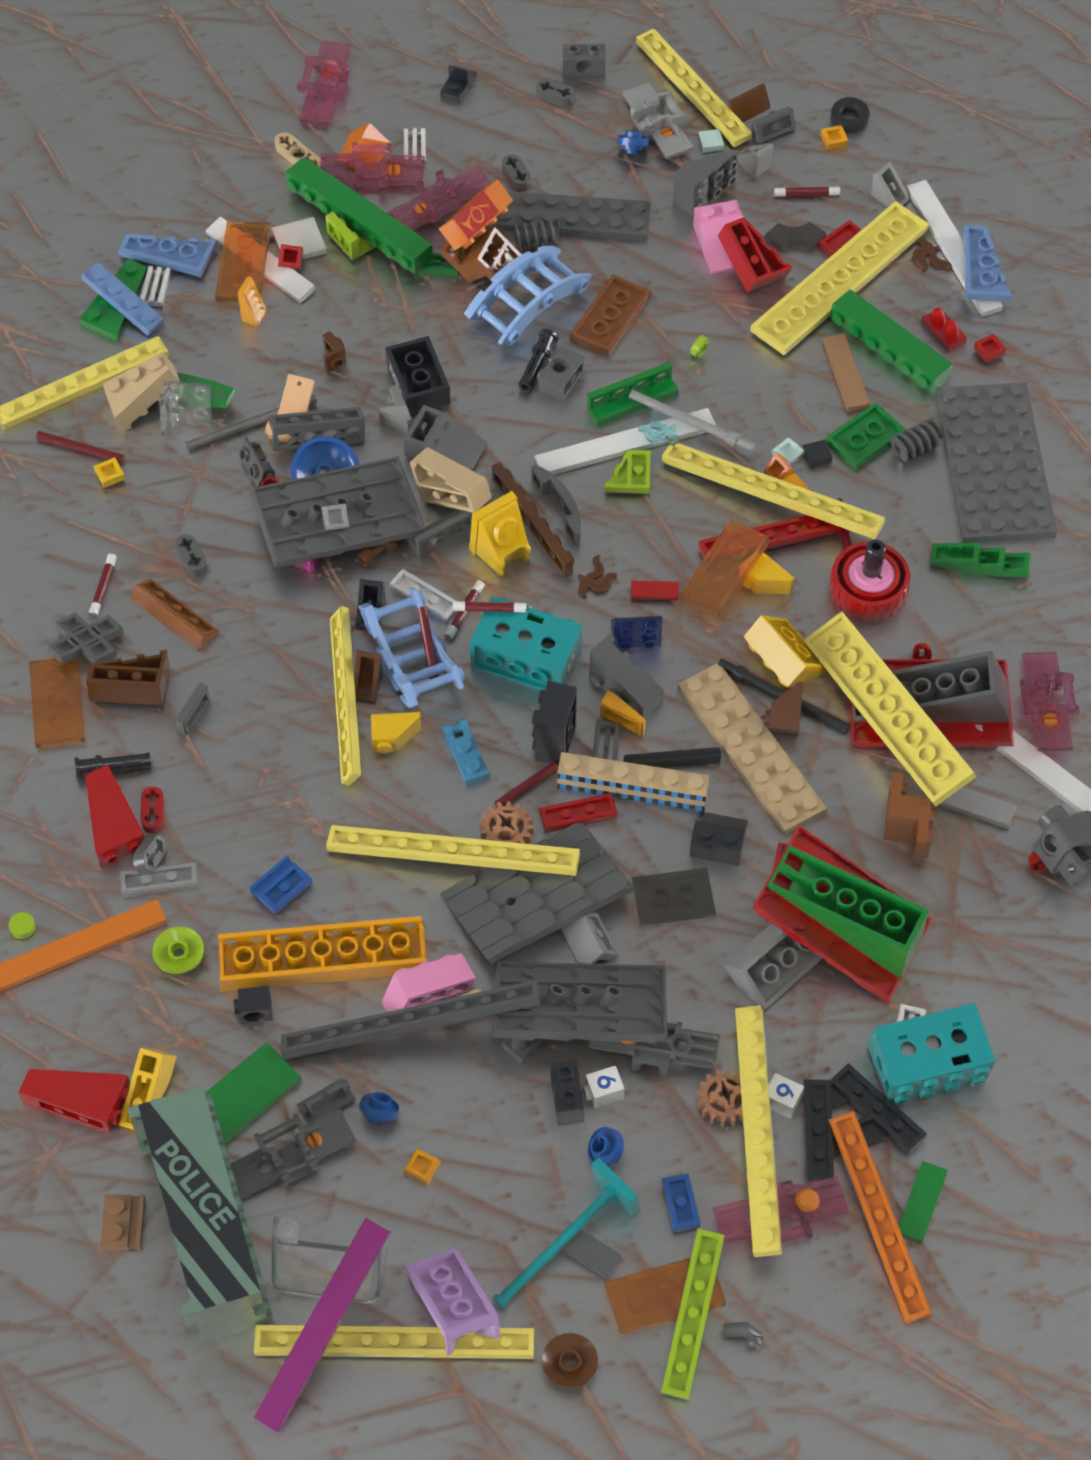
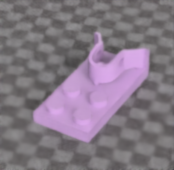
[406,1248,500,1355]

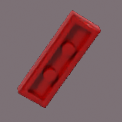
[539,793,618,833]

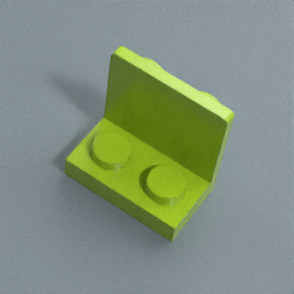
[326,212,375,260]

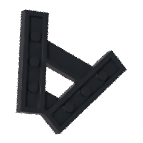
[803,1063,927,1184]

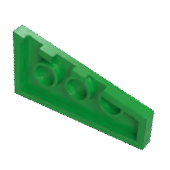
[79,258,148,341]

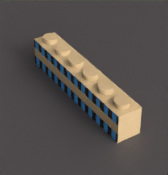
[557,752,710,812]

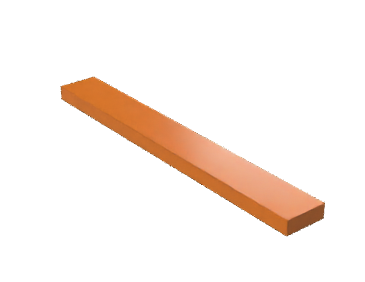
[0,899,167,992]
[829,1111,932,1324]

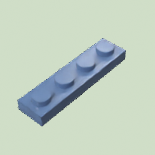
[82,262,164,336]

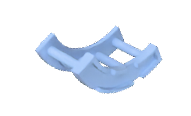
[464,246,592,346]
[359,587,465,708]

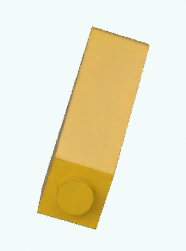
[119,1048,177,1130]

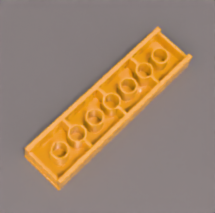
[218,916,427,992]

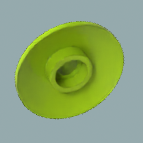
[152,926,204,974]

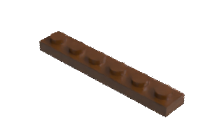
[492,462,574,578]

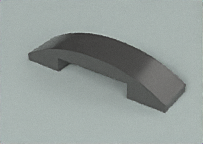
[531,464,581,547]

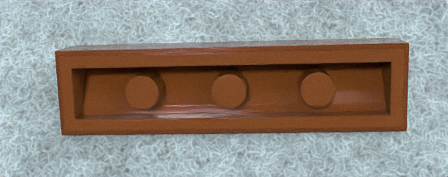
[131,579,219,650]

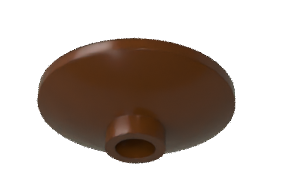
[542,1333,598,1389]

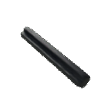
[623,747,721,767]

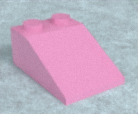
[693,200,743,275]

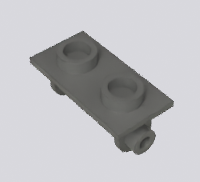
[239,438,275,487]
[296,1078,356,1124]

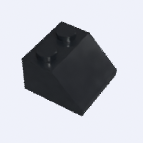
[690,811,748,866]

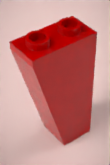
[85,765,145,867]
[18,1069,130,1133]

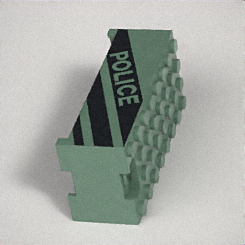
[127,1086,272,1347]

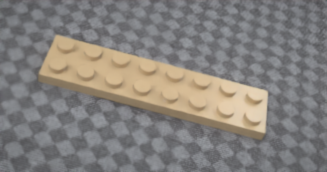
[678,663,827,835]

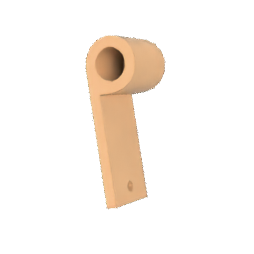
[265,374,315,443]

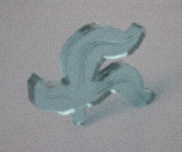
[638,409,678,446]

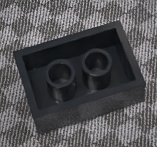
[385,336,451,415]
[532,681,577,766]

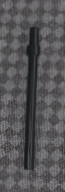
[718,658,850,733]

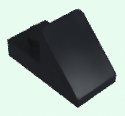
[440,65,477,104]

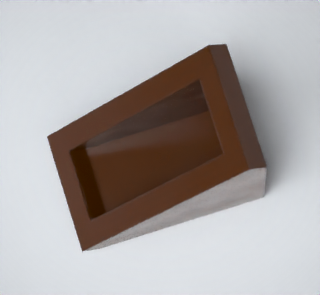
[354,650,383,702]

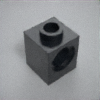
[234,986,273,1024]

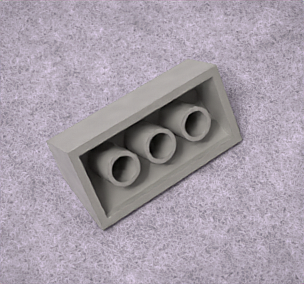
[724,923,823,1010]

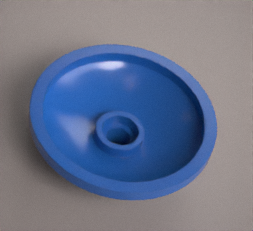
[290,436,360,479]

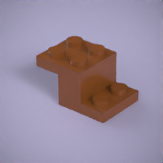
[440,227,522,283]
[883,772,935,867]

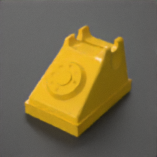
[469,491,531,577]

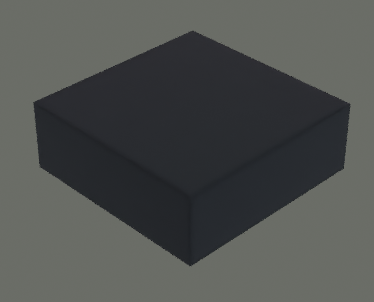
[802,440,832,467]

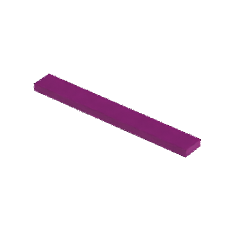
[254,1218,391,1432]

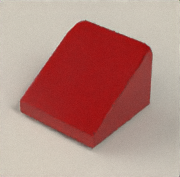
[278,244,304,269]

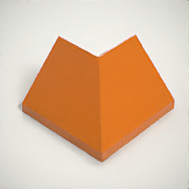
[335,122,391,176]

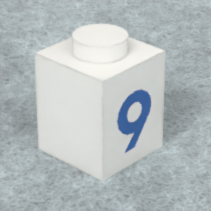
[582,1066,625,1109]
[768,1073,804,1119]

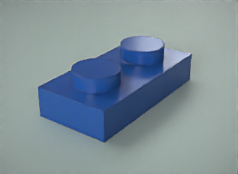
[662,1173,701,1232]

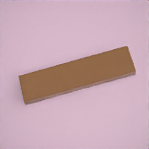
[822,333,870,412]

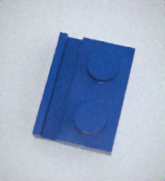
[249,856,313,915]

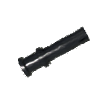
[518,329,559,392]
[74,752,151,780]

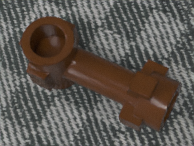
[357,540,397,567]

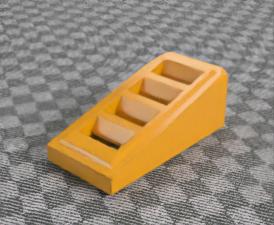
[238,276,266,326]
[600,690,646,736]

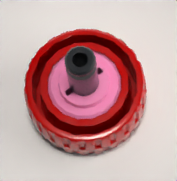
[829,539,911,623]

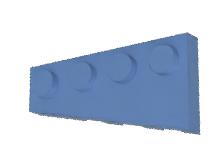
[963,225,1012,302]
[118,234,218,277]

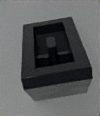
[356,579,386,628]

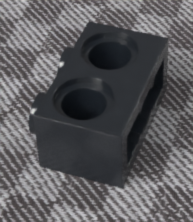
[550,1060,584,1125]

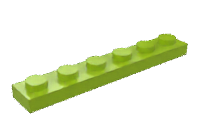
[661,1229,725,1400]

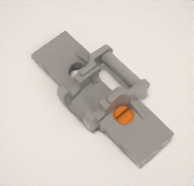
[622,83,694,159]

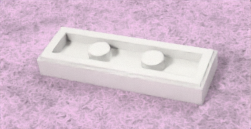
[388,569,457,624]

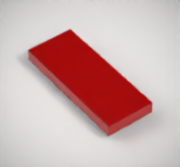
[631,581,679,600]

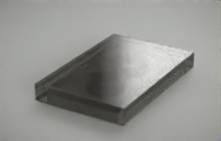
[632,868,716,926]

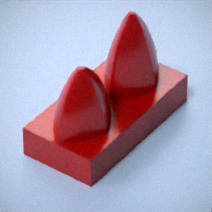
[921,307,967,352]

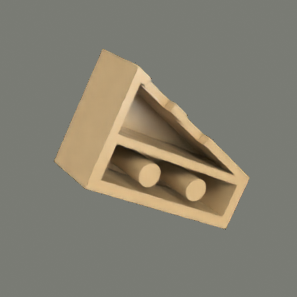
[103,352,180,431]
[410,447,492,513]

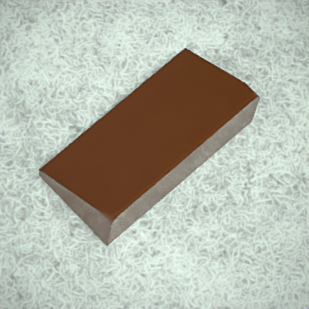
[728,84,770,122]

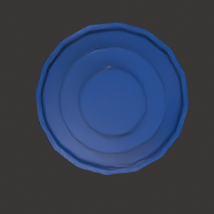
[617,130,649,154]
[359,1092,399,1125]
[588,1127,624,1167]

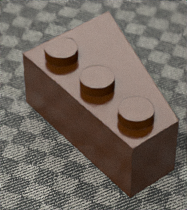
[86,650,170,705]

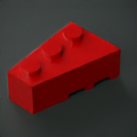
[717,217,793,293]

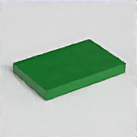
[825,402,905,471]

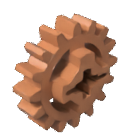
[479,801,534,844]
[696,1069,743,1127]

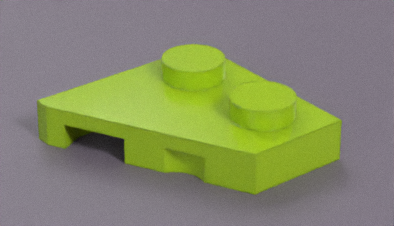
[605,450,651,494]

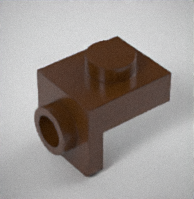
[323,331,346,372]

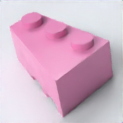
[382,953,476,1012]

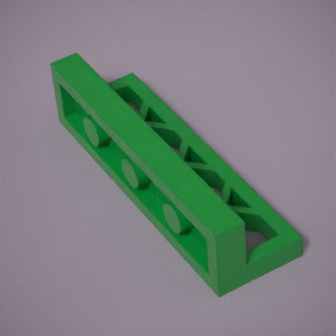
[587,362,679,427]

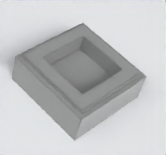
[321,503,350,531]

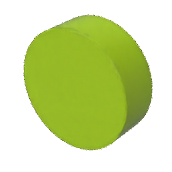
[690,335,710,358]
[9,912,36,939]

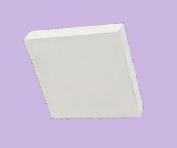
[272,217,327,260]

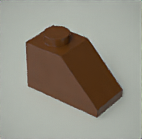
[764,682,803,735]

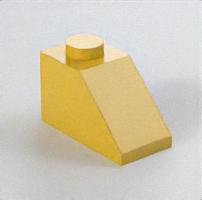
[739,550,795,594]
[371,712,421,754]

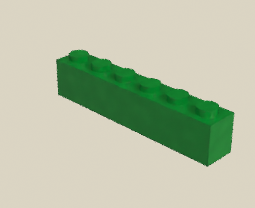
[830,289,953,393]

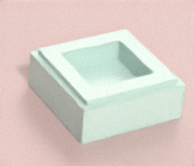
[698,129,724,153]
[772,437,805,466]

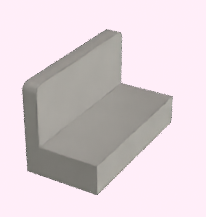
[562,912,619,964]

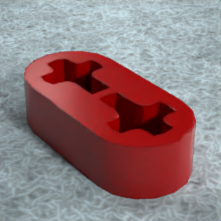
[140,786,165,834]

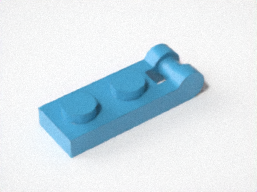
[442,718,490,786]

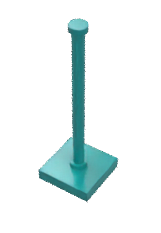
[492,1157,640,1310]

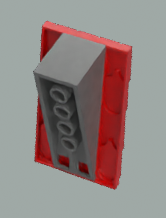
[850,651,1014,749]

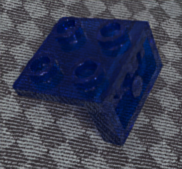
[611,616,663,649]

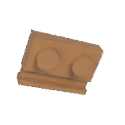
[100,1194,145,1250]

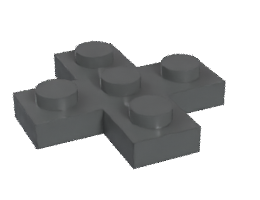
[48,613,123,665]

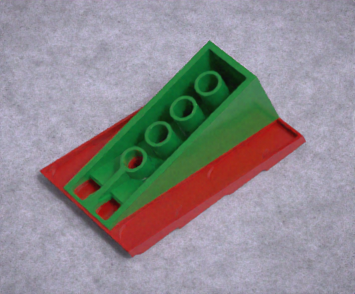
[753,825,932,1004]

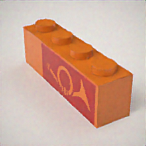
[439,179,513,250]

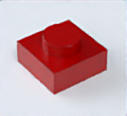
[974,334,1006,363]

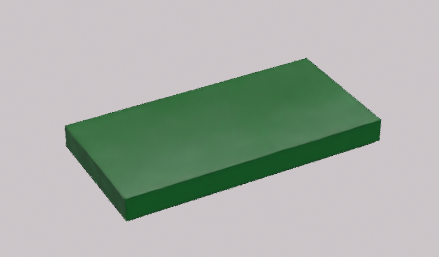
[205,1042,302,1145]

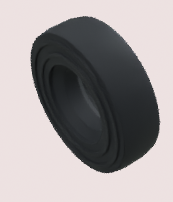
[831,97,870,133]

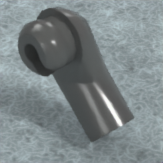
[723,1322,763,1350]

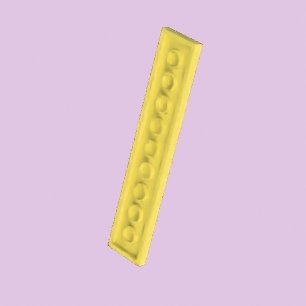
[750,201,929,355]
[803,612,976,807]

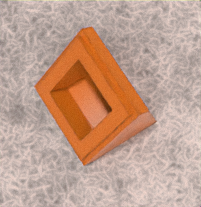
[764,453,793,480]

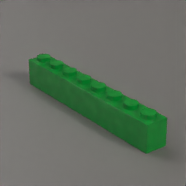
[286,157,433,274]

